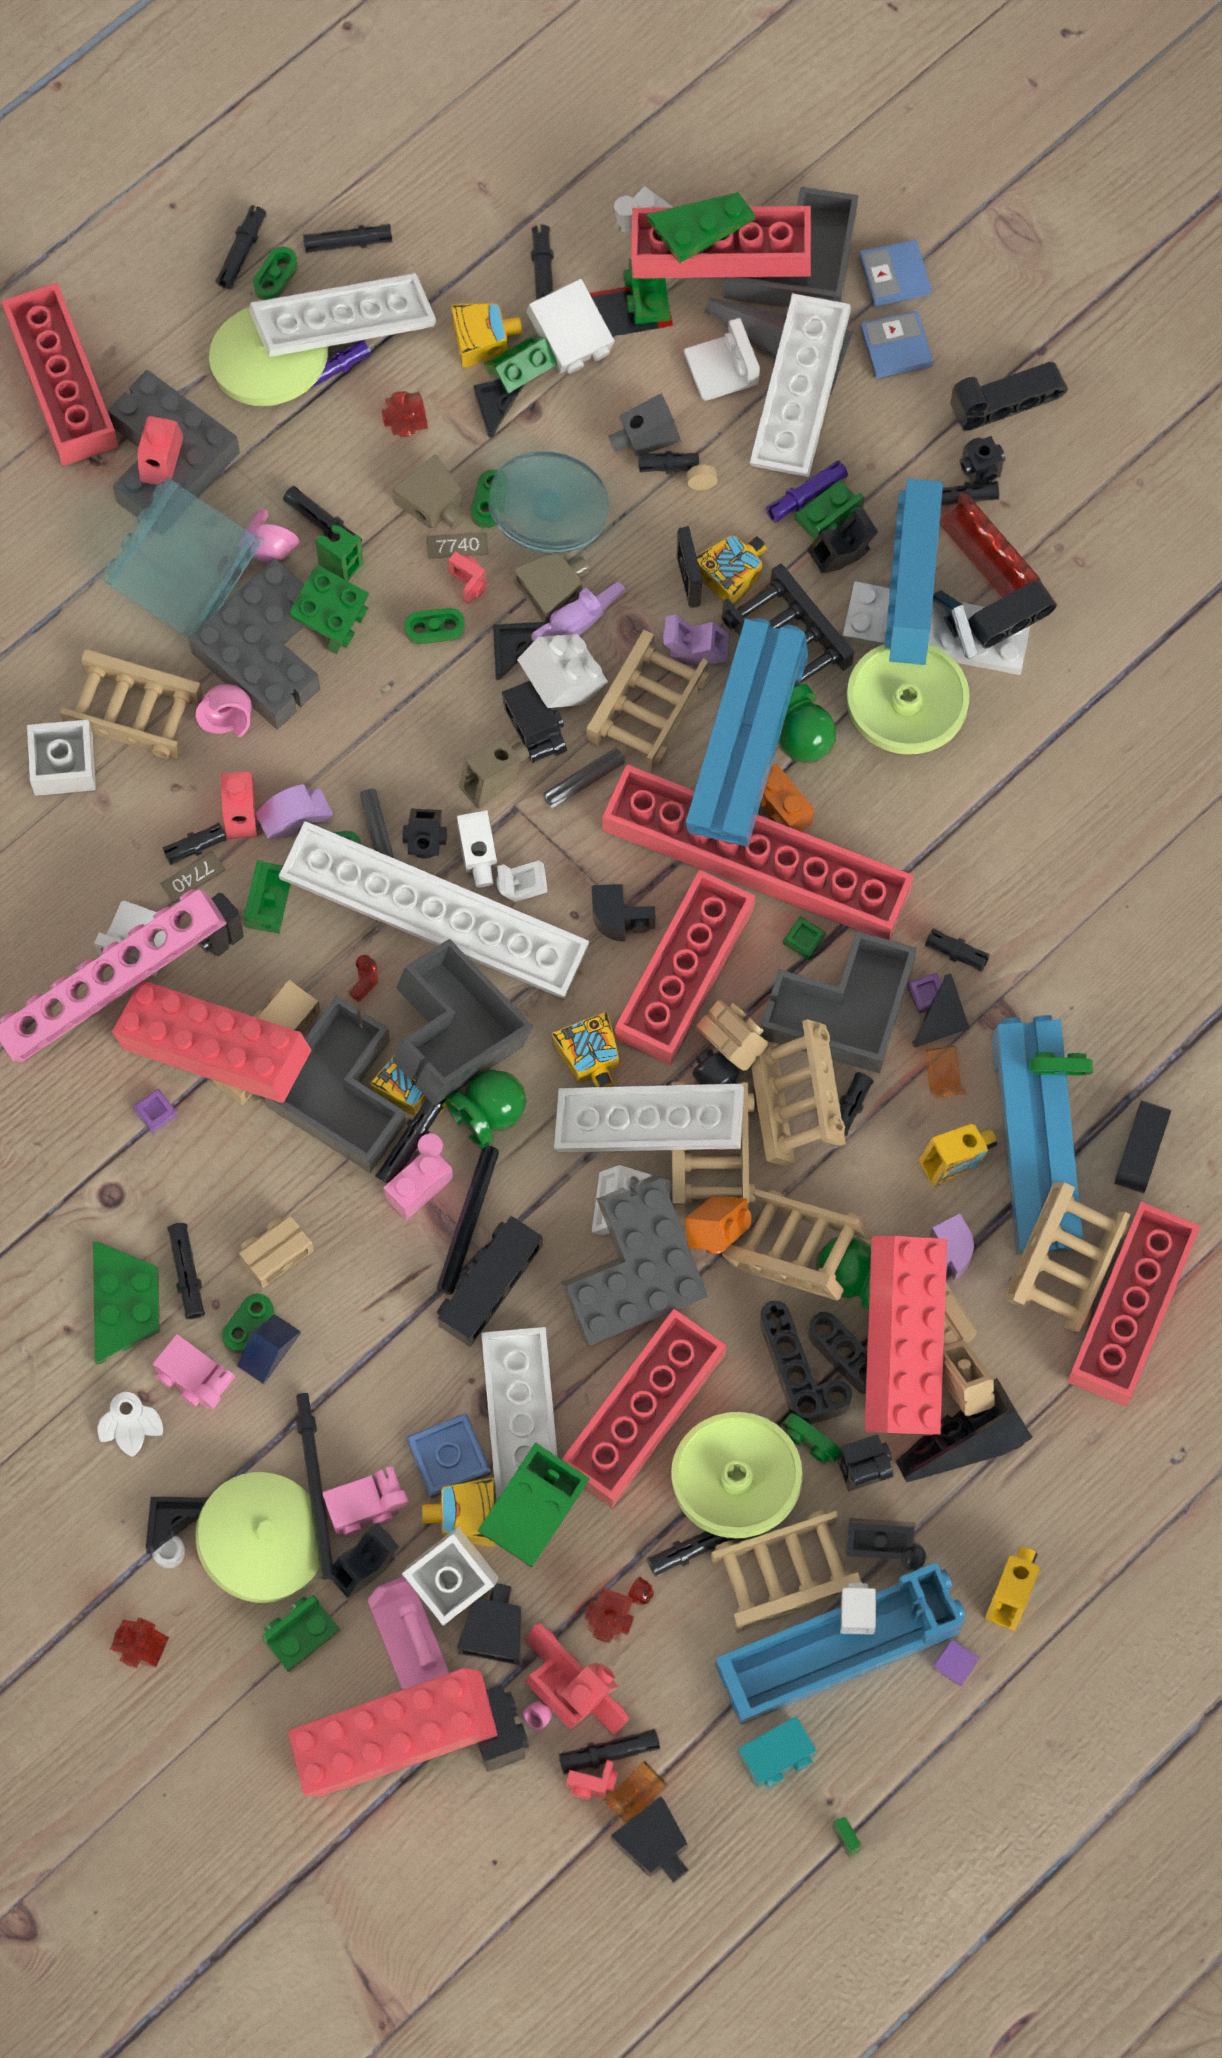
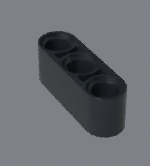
[968,580,1057,649]
[1114,1100,1171,1194]
[808,1312,868,1394]

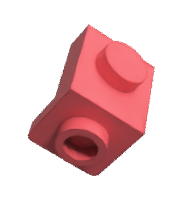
[448,551,487,604]
[560,1663,618,1717]
[566,1760,618,1800]

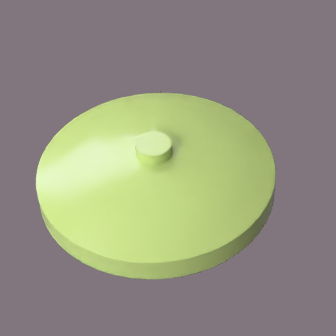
[209,307,328,406]
[846,644,970,754]
[671,1412,802,1538]
[196,1472,320,1603]

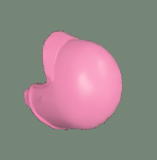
[244,508,300,563]
[195,684,252,738]

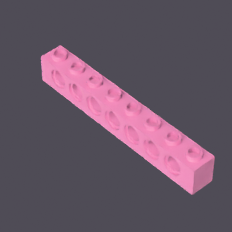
[0,889,227,1063]

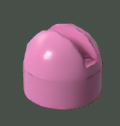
[522,1701,552,1731]

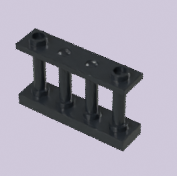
[721,563,854,695]

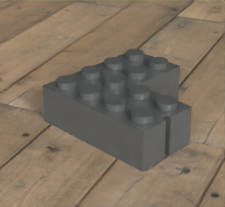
[723,187,858,308]
[107,369,240,536]
[188,558,320,730]
[761,931,917,1074]
[393,939,533,1105]
[264,995,406,1173]
[560,1175,708,1346]

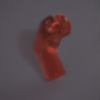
[348,954,379,1002]

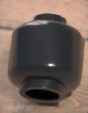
[692,1049,739,1085]

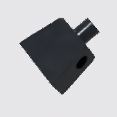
[457,1583,521,1665]
[611,1796,689,1883]

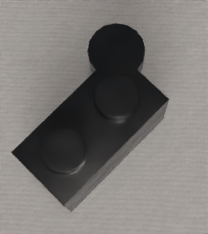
[502,681,567,764]
[837,1434,893,1492]
[846,1518,926,1571]

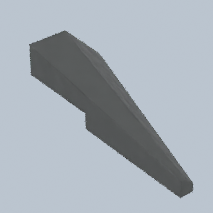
[705,297,853,395]

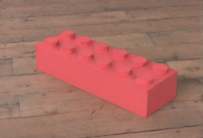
[631,206,811,278]
[1,282,119,467]
[615,869,755,1066]
[112,981,312,1103]
[1067,1202,1200,1407]
[865,1236,947,1434]
[561,1309,727,1509]
[288,1668,498,1797]

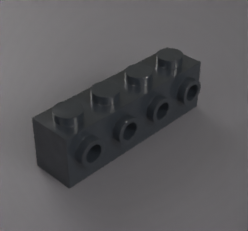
[437,1216,543,1347]

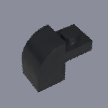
[807,508,878,573]
[592,884,656,942]
[331,1523,399,1598]

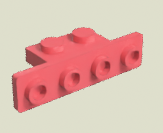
[525,1622,629,1735]

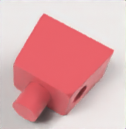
[137,416,184,487]
[221,772,258,839]

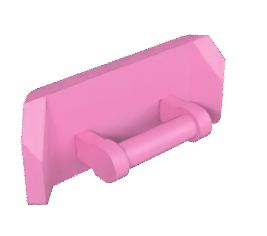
[367,1576,449,1690]

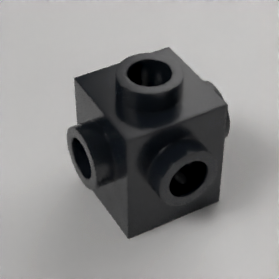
[960,436,1005,484]
[402,808,447,859]

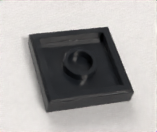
[676,526,702,608]

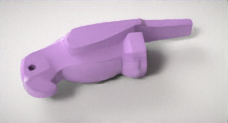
[531,581,626,642]

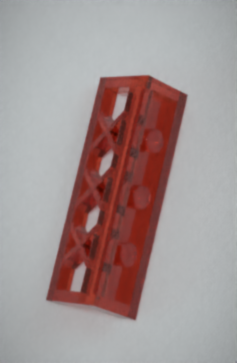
[940,492,1041,598]

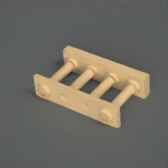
[587,629,711,772]
[60,649,203,759]
[751,1019,846,1166]
[672,1082,755,1213]
[1003,1182,1130,1332]
[722,1189,872,1301]
[711,1510,862,1632]

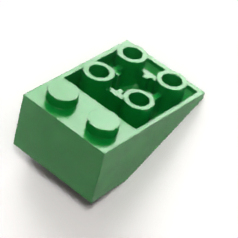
[477,1442,590,1568]

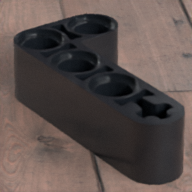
[950,362,1068,431]
[760,1300,852,1425]

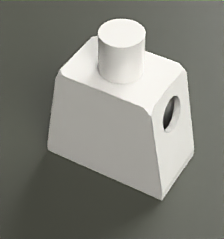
[457,810,497,888]

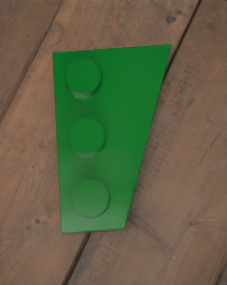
[647,192,755,264]

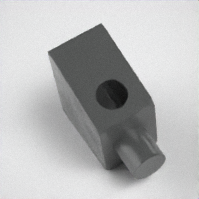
[608,393,681,456]

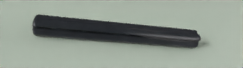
[437,1145,499,1295]

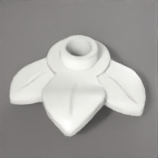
[98,1392,163,1457]

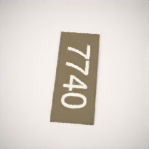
[427,532,488,558]
[160,851,225,902]

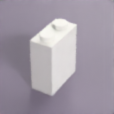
[526,279,614,374]

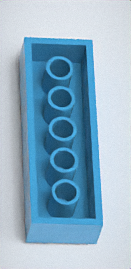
[884,478,943,665]

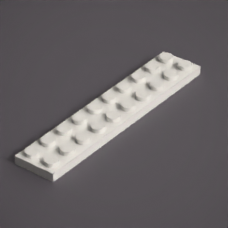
[279,821,589,999]

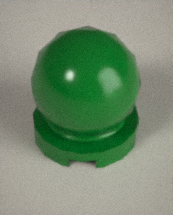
[778,684,836,763]
[445,1069,527,1149]
[816,1236,871,1310]

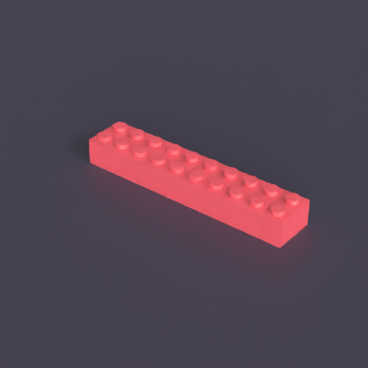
[602,764,914,940]

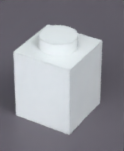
[840,1583,876,1635]

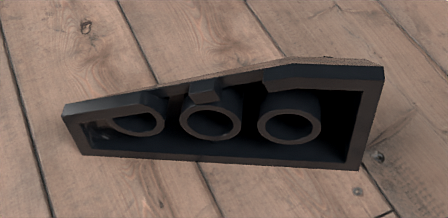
[895,1378,1033,1483]

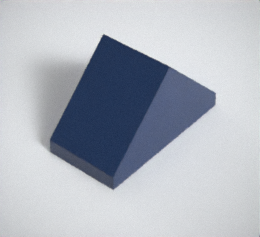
[237,1314,301,1384]

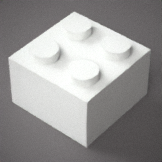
[517,634,608,708]
[27,720,96,796]
[402,1526,499,1625]

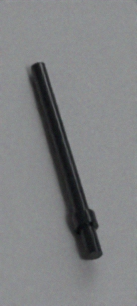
[296,1393,334,1580]

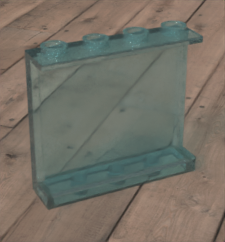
[103,478,263,638]

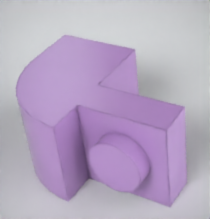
[663,614,729,665]
[255,784,333,839]
[930,1214,974,1280]

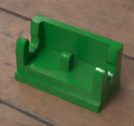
[315,525,364,581]
[244,860,291,934]

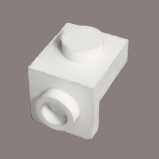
[496,860,548,902]

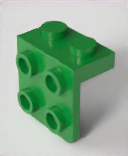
[290,566,370,655]

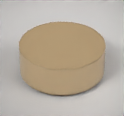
[687,464,718,491]

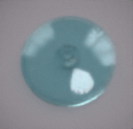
[489,451,609,553]

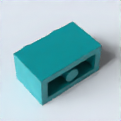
[738,1716,817,1789]

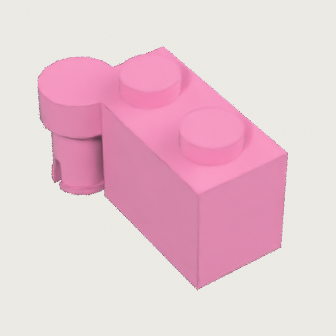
[383,1133,453,1221]
[153,1334,236,1410]
[322,1467,409,1537]

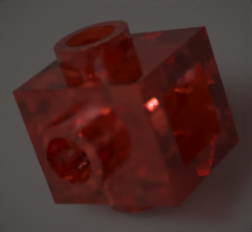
[381,391,428,437]
[584,1587,635,1643]
[110,1618,169,1668]

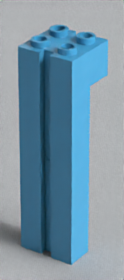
[686,618,808,847]
[991,1015,1083,1255]
[715,1562,966,1725]

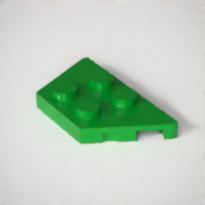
[93,1242,160,1364]

